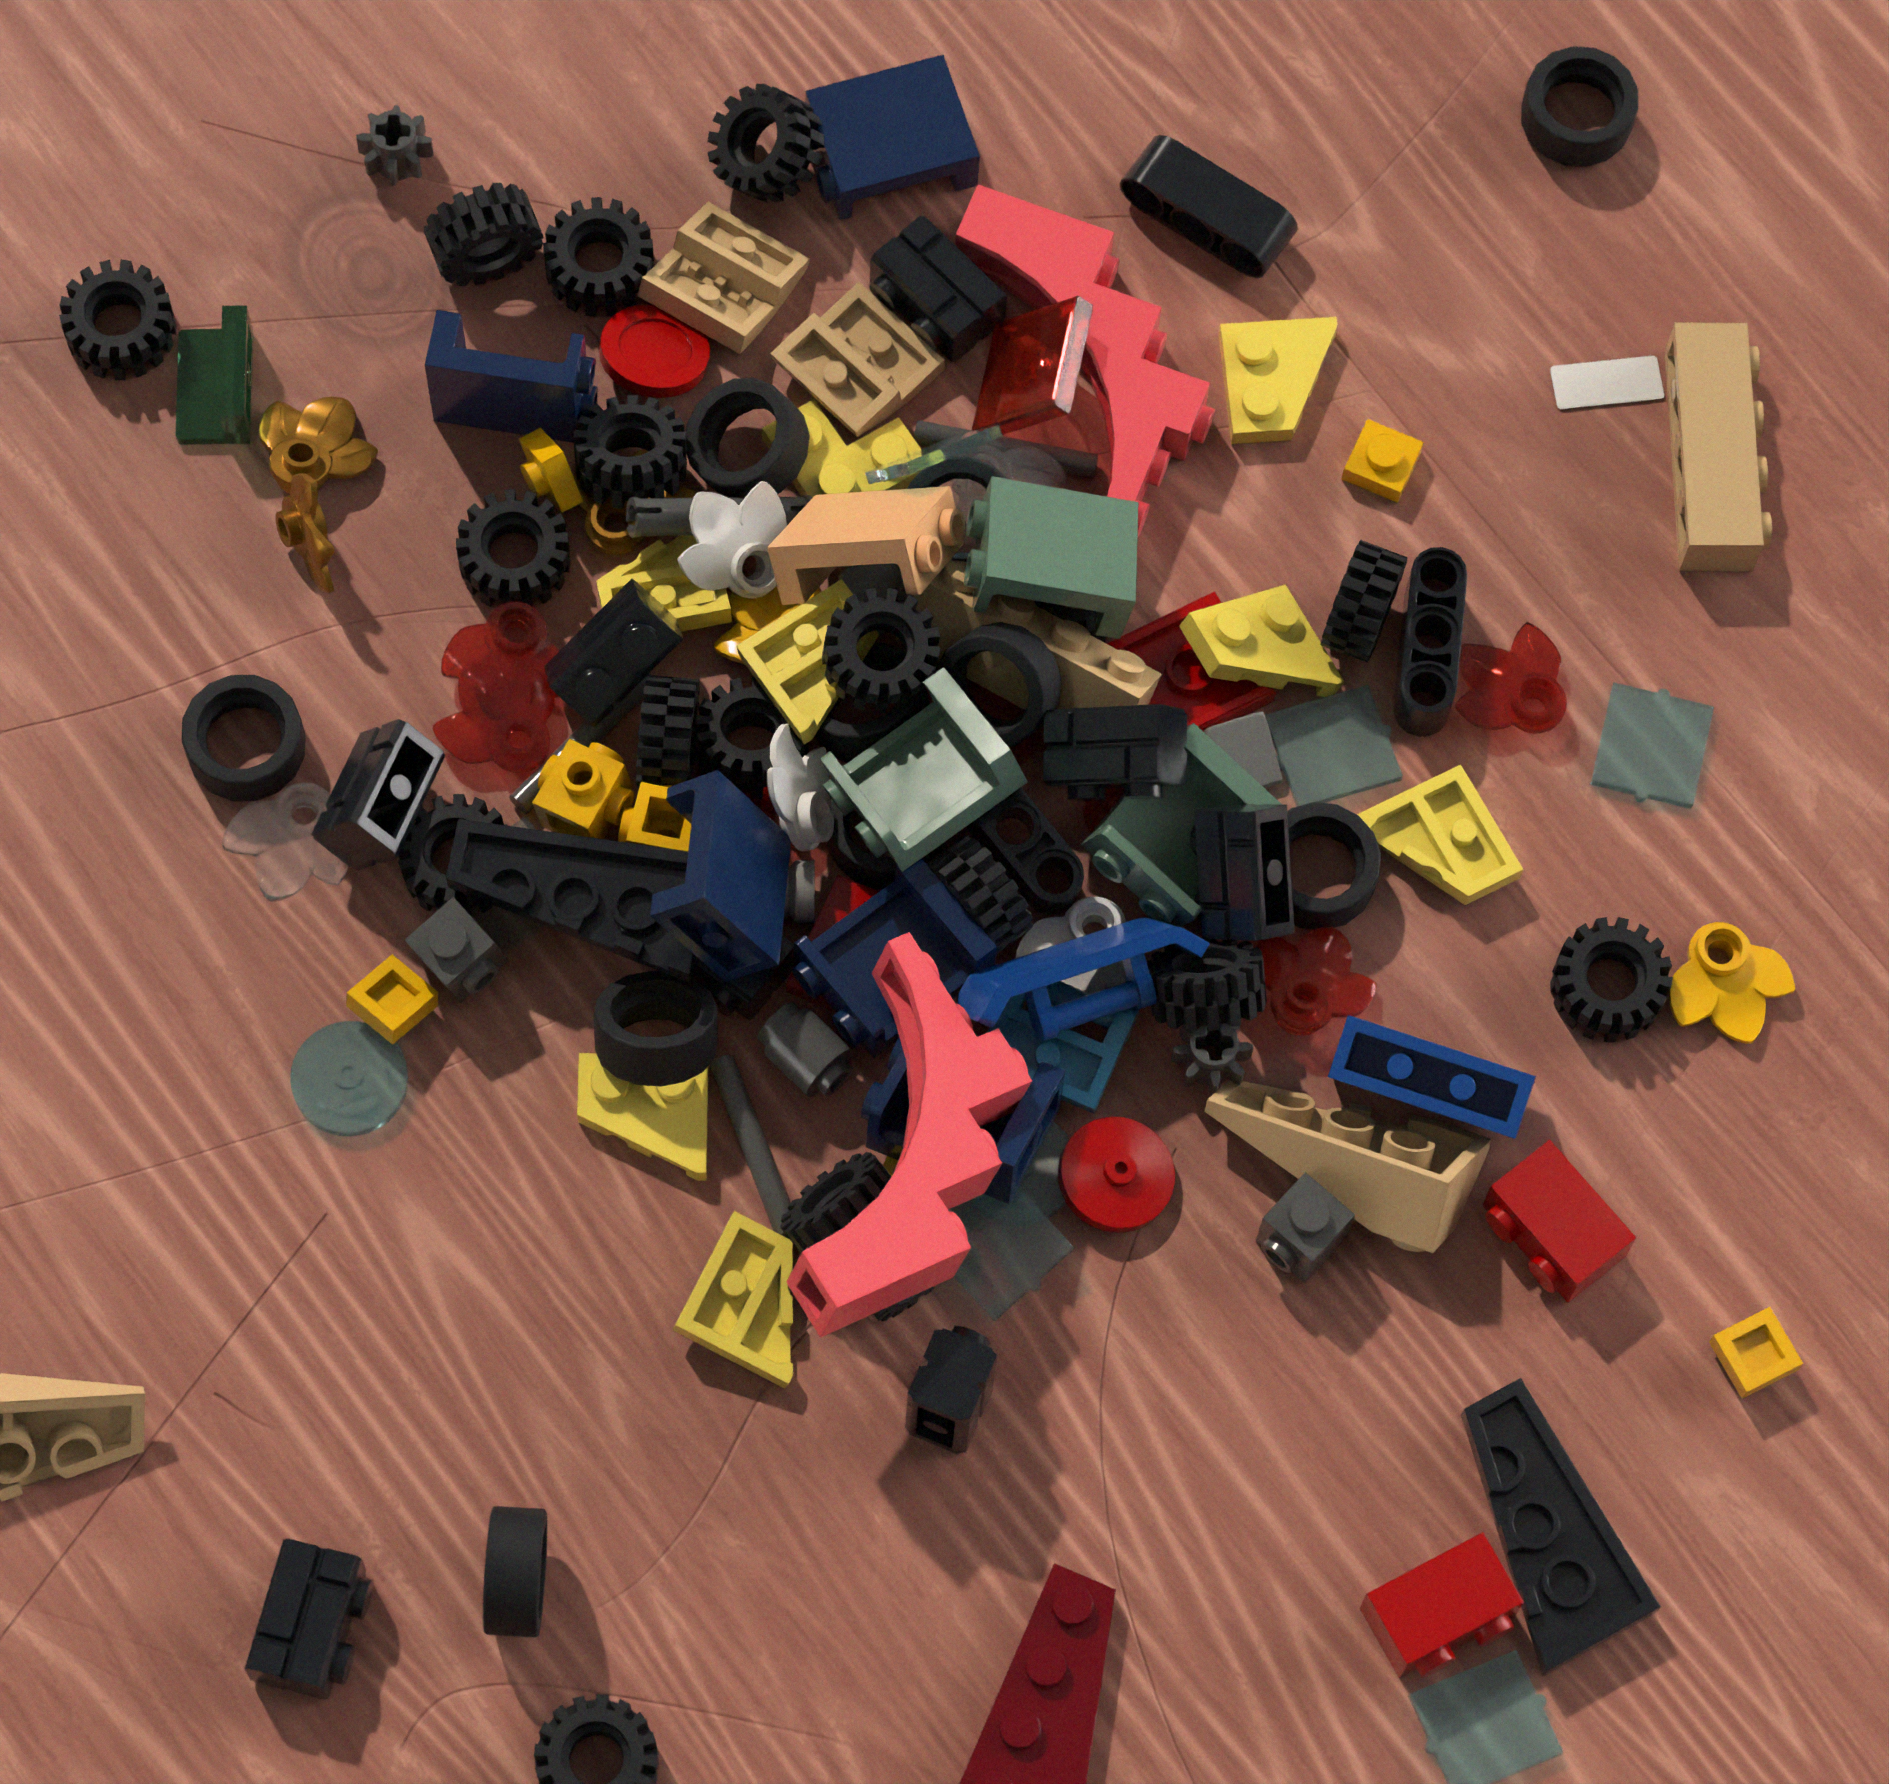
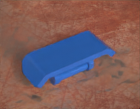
[958,917,1210,1042]

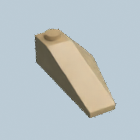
[1204,1080,1491,1253]
[0,1373,145,1502]

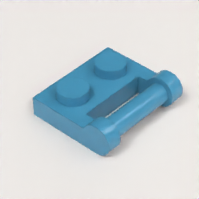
[987,981,1140,1114]

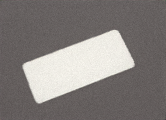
[1550,356,1664,409]

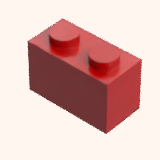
[1482,1139,1636,1303]
[1359,1532,1524,1679]

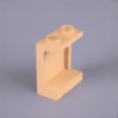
[767,486,966,605]

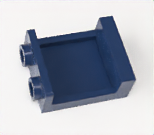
[805,55,980,220]
[425,310,598,443]
[650,770,791,982]
[792,858,997,1058]
[861,1038,1065,1204]

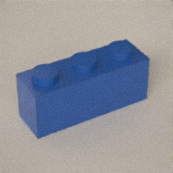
[1328,1015,1537,1139]

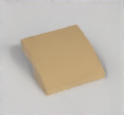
[637,202,810,354]
[770,282,946,437]

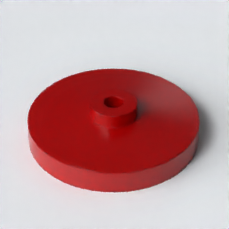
[599,304,710,398]
[1058,1116,1175,1233]

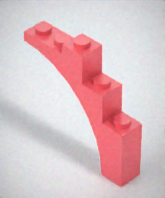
[955,184,1215,537]
[786,932,1032,1338]

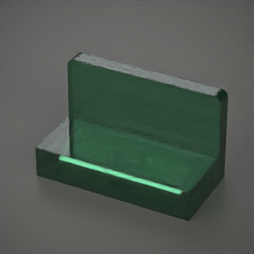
[175,305,254,445]

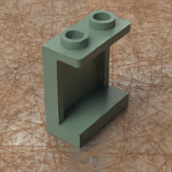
[964,476,1138,639]
[820,667,1028,872]
[1081,723,1281,927]

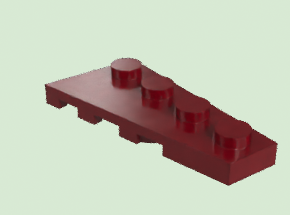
[959,1563,1116,1784]

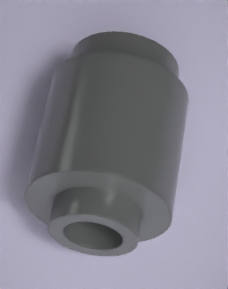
[757,1002,853,1097]

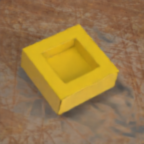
[1341,419,1424,503]
[519,428,583,513]
[346,954,439,1045]
[1709,1307,1803,1399]

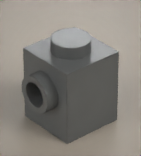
[405,897,509,1003]
[1256,1172,1355,1283]

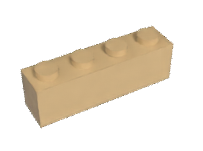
[1665,323,1772,572]
[896,559,1162,710]

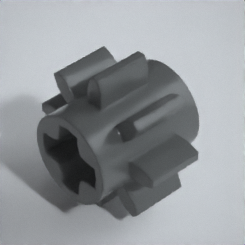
[356,105,434,186]
[1171,1023,1254,1096]

